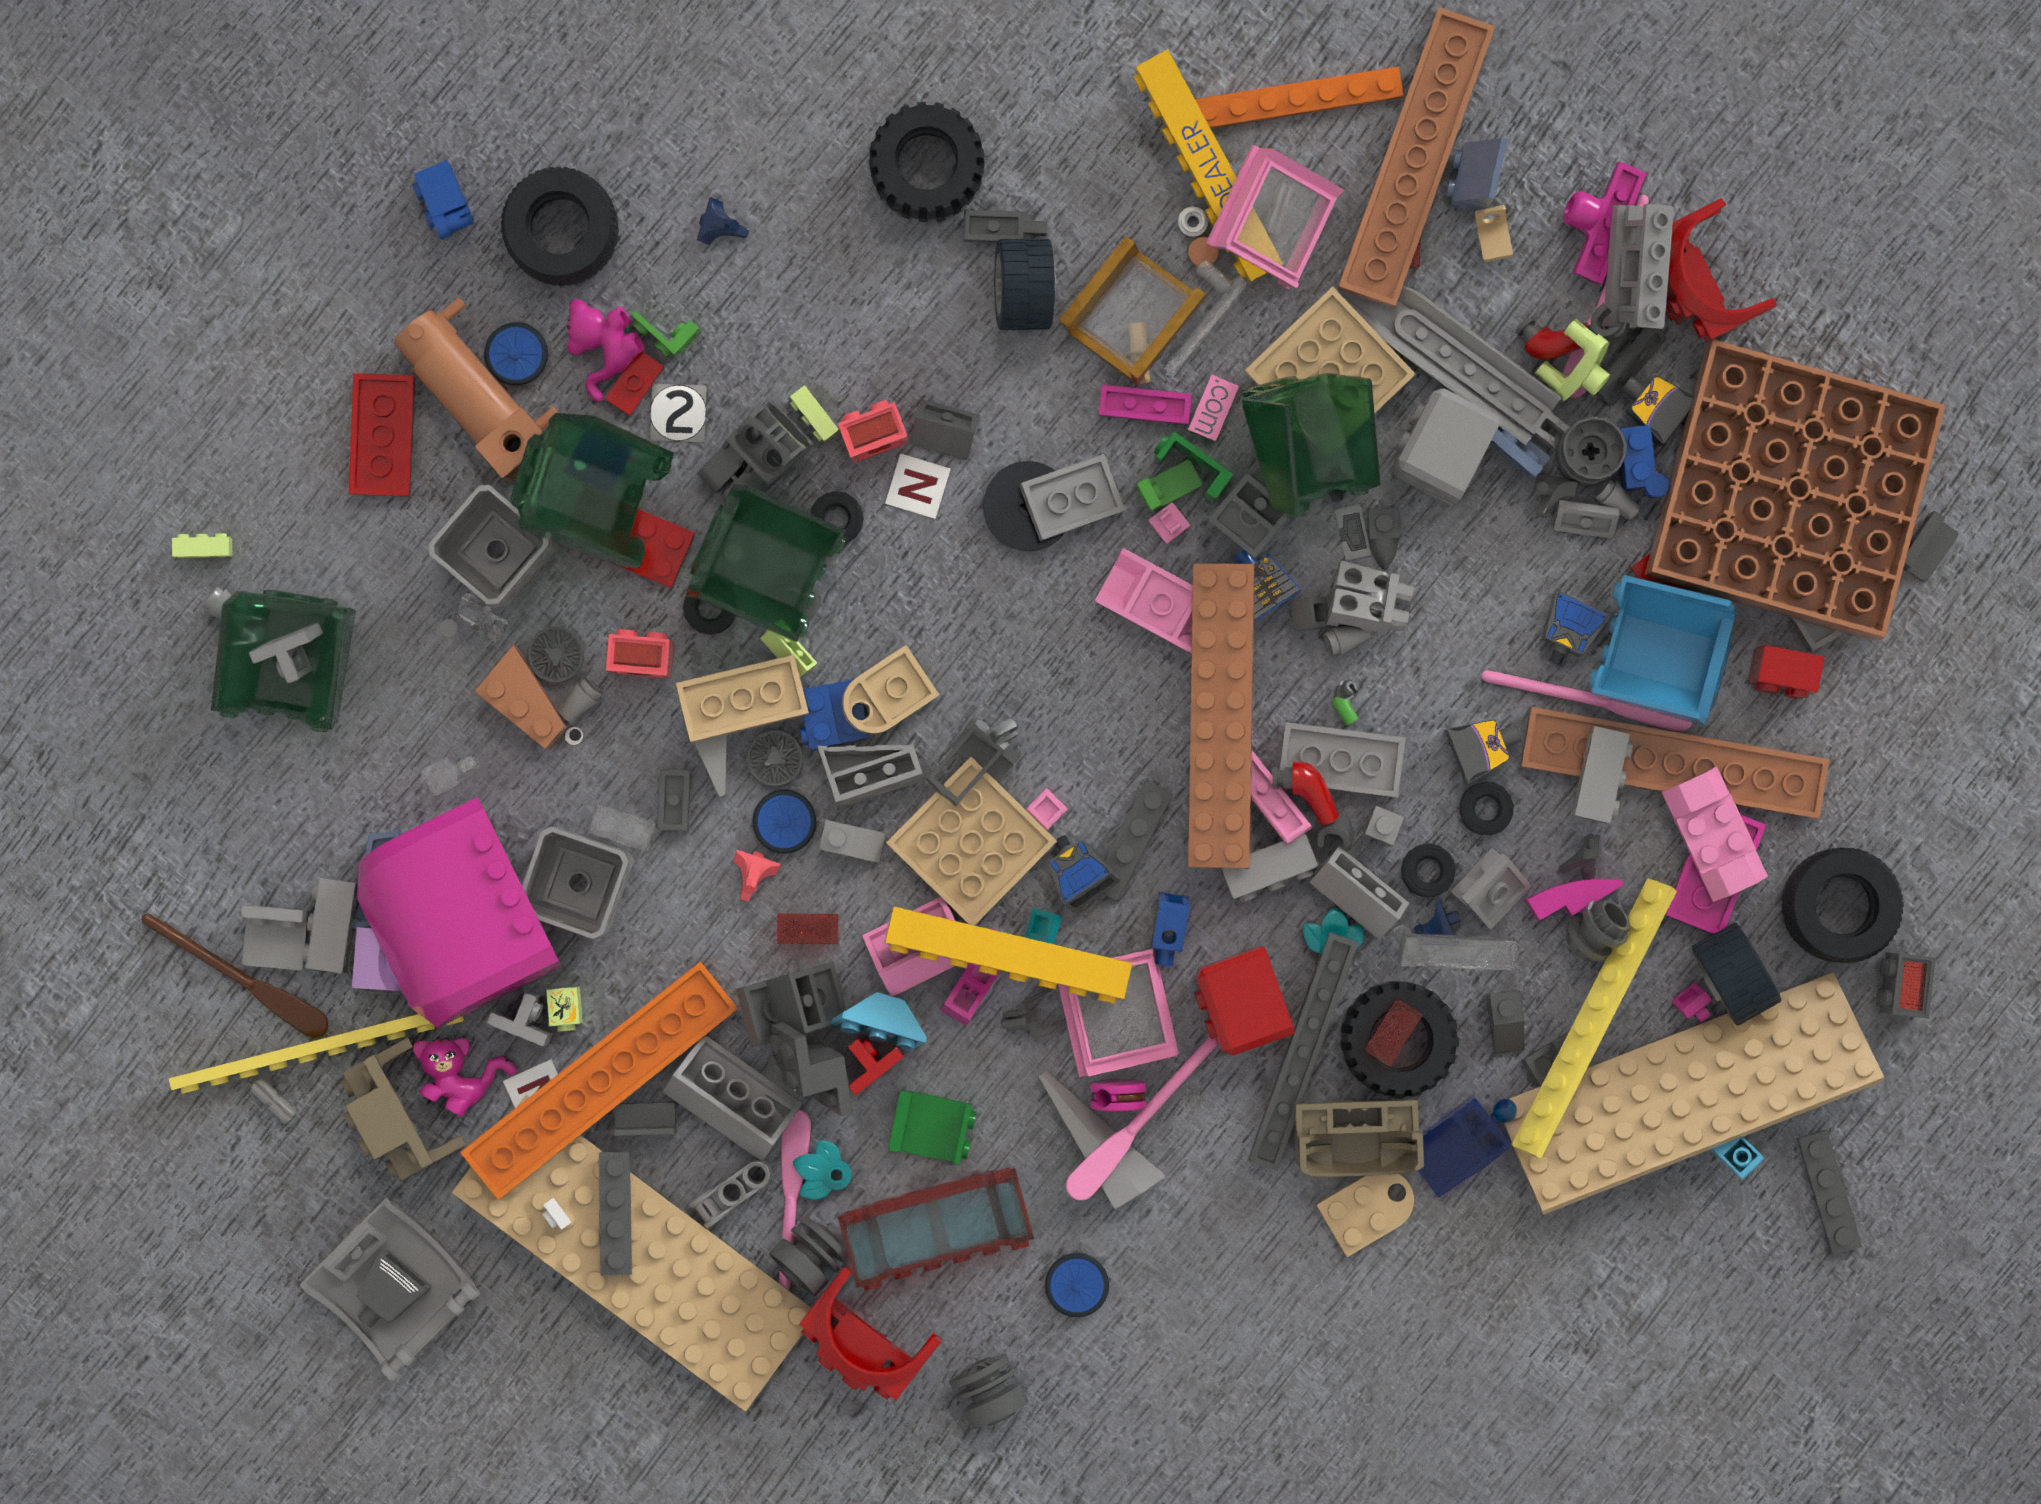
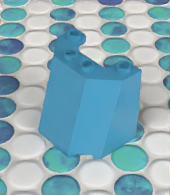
[1589,575,1737,726]

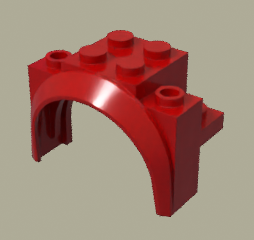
[1665,198,1777,343]
[799,1264,942,1400]

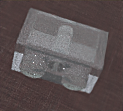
[588,804,657,852]

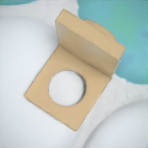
[1475,205,1513,263]

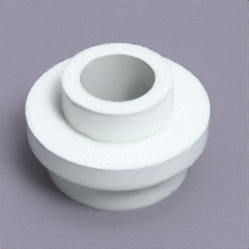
[1178,206,1208,237]

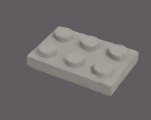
[1019,454,1125,541]

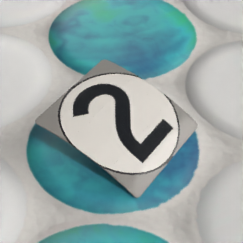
[650,384,707,442]

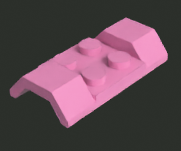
[1095,548,1193,654]
[1661,767,1768,902]

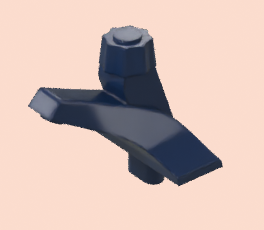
[697,197,749,245]
[1414,898,1461,942]

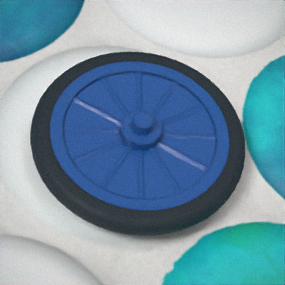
[484,322,548,386]
[752,790,816,854]
[1045,1253,1109,1317]

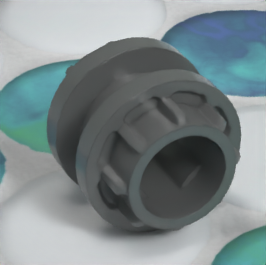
[1566,899,1630,962]

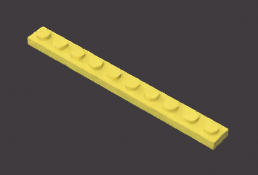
[1512,878,1677,1159]
[169,1012,471,1094]

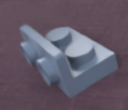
[1489,427,1550,480]

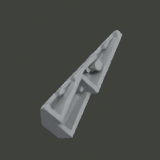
[1038,1071,1165,1209]

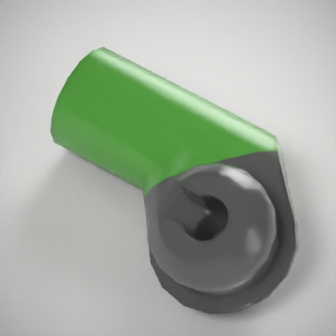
[1332,679,1359,726]

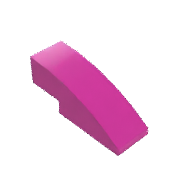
[1524,879,1624,921]
[941,928,1000,1026]

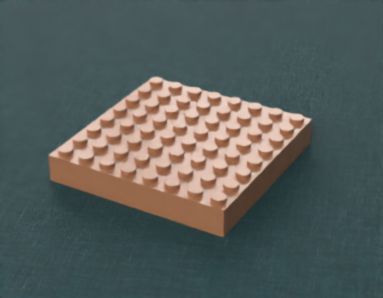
[1644,339,1946,641]

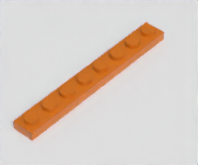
[1164,66,1404,129]

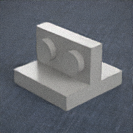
[249,622,323,683]
[1451,848,1532,930]
[486,992,554,1046]

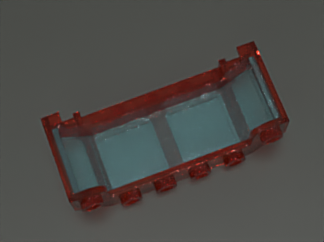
[837,1166,1034,1291]

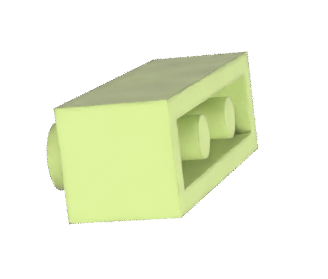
[790,385,840,443]
[172,533,232,558]
[760,621,817,679]

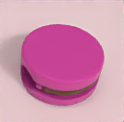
[1090,1079,1146,1111]

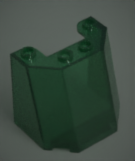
[1242,373,1381,517]
[510,413,674,568]
[686,484,846,642]
[211,590,356,732]

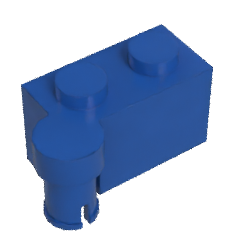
[412,160,474,240]
[1619,425,1669,498]

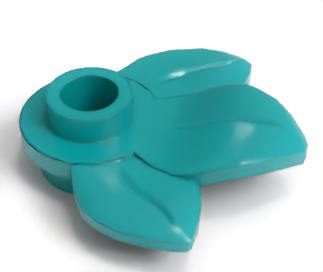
[1303,907,1364,954]
[793,1140,852,1200]

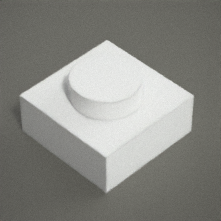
[542,1198,571,1230]

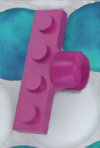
[1563,161,1647,285]

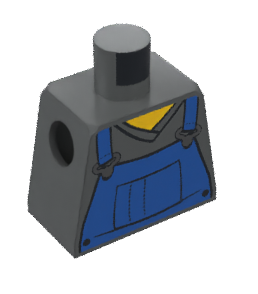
[1541,590,1610,667]
[1049,835,1121,912]

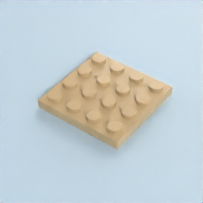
[1244,286,1416,458]
[886,757,1057,926]

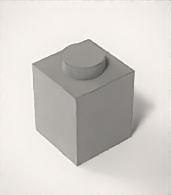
[1362,806,1404,846]

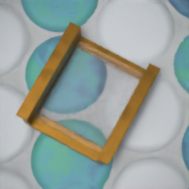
[1059,236,1207,386]

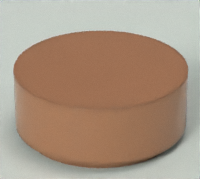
[1188,237,1218,268]

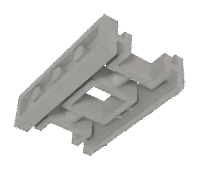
[1603,204,1674,329]

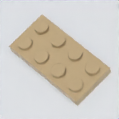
[676,655,809,743]

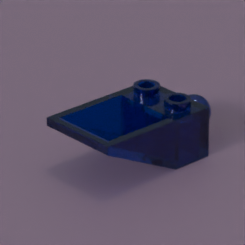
[1418,1094,1517,1197]

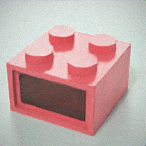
[838,400,909,463]
[606,629,675,679]

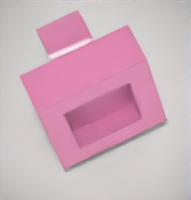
[1148,502,1190,545]

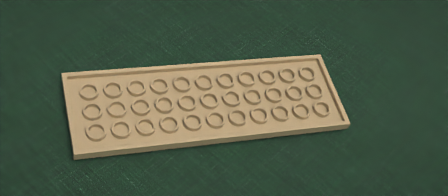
[1496,972,1884,1215]
[452,1095,811,1412]

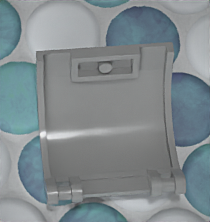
[300,1198,480,1381]

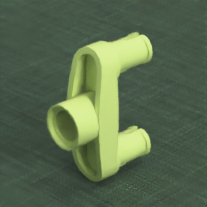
[1534,319,1610,402]

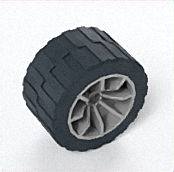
[994,238,1056,330]
[1692,922,1781,1026]

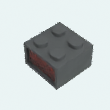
[1876,952,1936,1019]

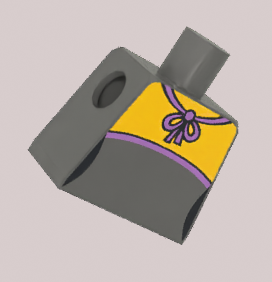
[1621,375,1694,447]
[1444,719,1522,784]

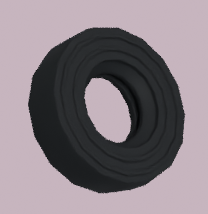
[809,491,864,546]
[683,580,738,635]
[1459,782,1514,836]
[1401,843,1456,898]

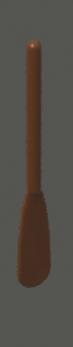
[141,913,328,1038]

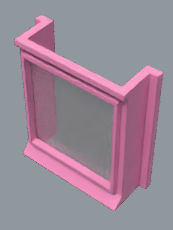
[1206,145,1345,289]
[1058,948,1179,1077]

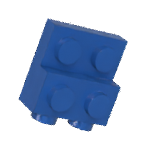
[800,679,870,750]

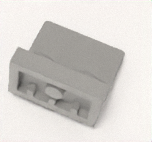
[241,905,309,970]

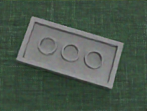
[1279,722,1406,798]

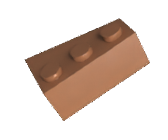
[475,644,568,750]

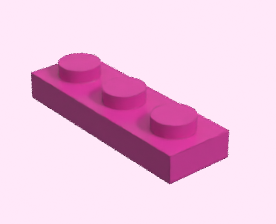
[1098,385,1192,425]

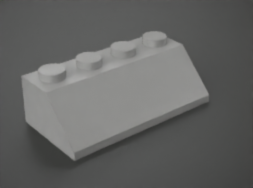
[663,1035,803,1161]

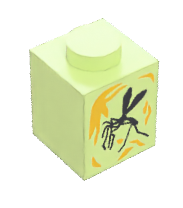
[546,987,583,1031]

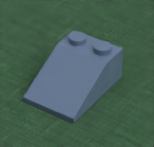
[1446,138,1508,212]

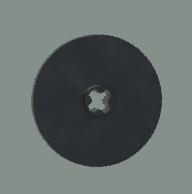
[983,461,1064,552]

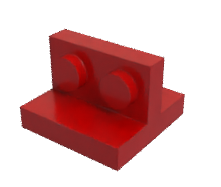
[848,1037,905,1095]

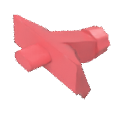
[733,850,780,902]

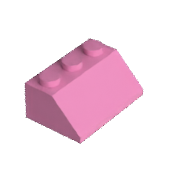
[862,897,956,997]

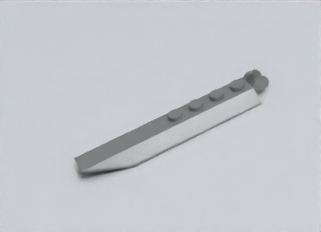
[1339,286,1569,448]

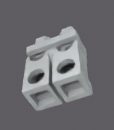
[1326,561,1414,635]

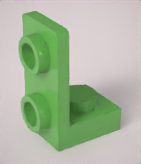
[630,310,701,358]
[1136,459,1202,513]

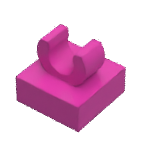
[1671,982,1712,1023]

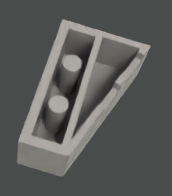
[818,745,925,809]

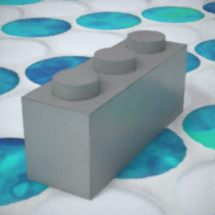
[1571,726,1633,824]
[1220,833,1318,903]
[1309,846,1410,940]
[302,878,357,973]

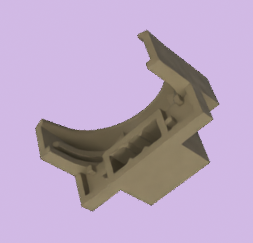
[341,1038,467,1180]
[1294,1099,1424,1177]

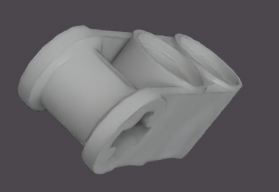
[689,1159,773,1229]

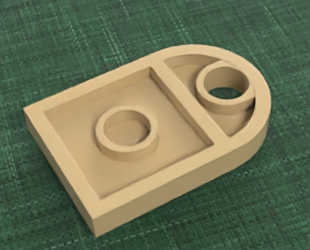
[842,645,939,734]
[1316,1174,1414,1257]

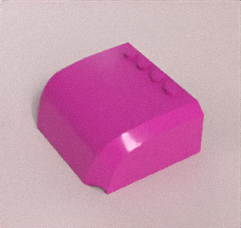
[357,797,562,1028]

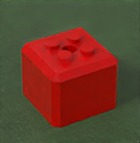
[1194,945,1295,1056]

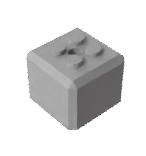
[1392,388,1502,507]
[429,485,555,609]
[522,827,634,939]

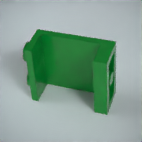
[1154,432,1234,504]
[888,1089,977,1165]

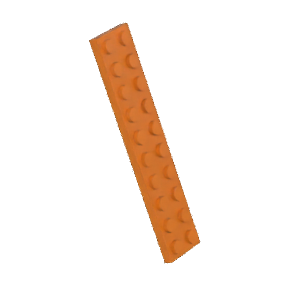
[460,961,738,1200]

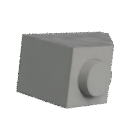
[819,820,886,863]

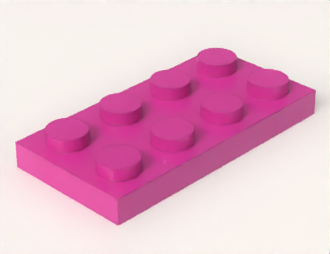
[1665,814,1766,934]

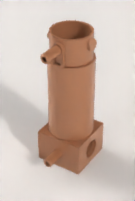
[394,298,560,485]

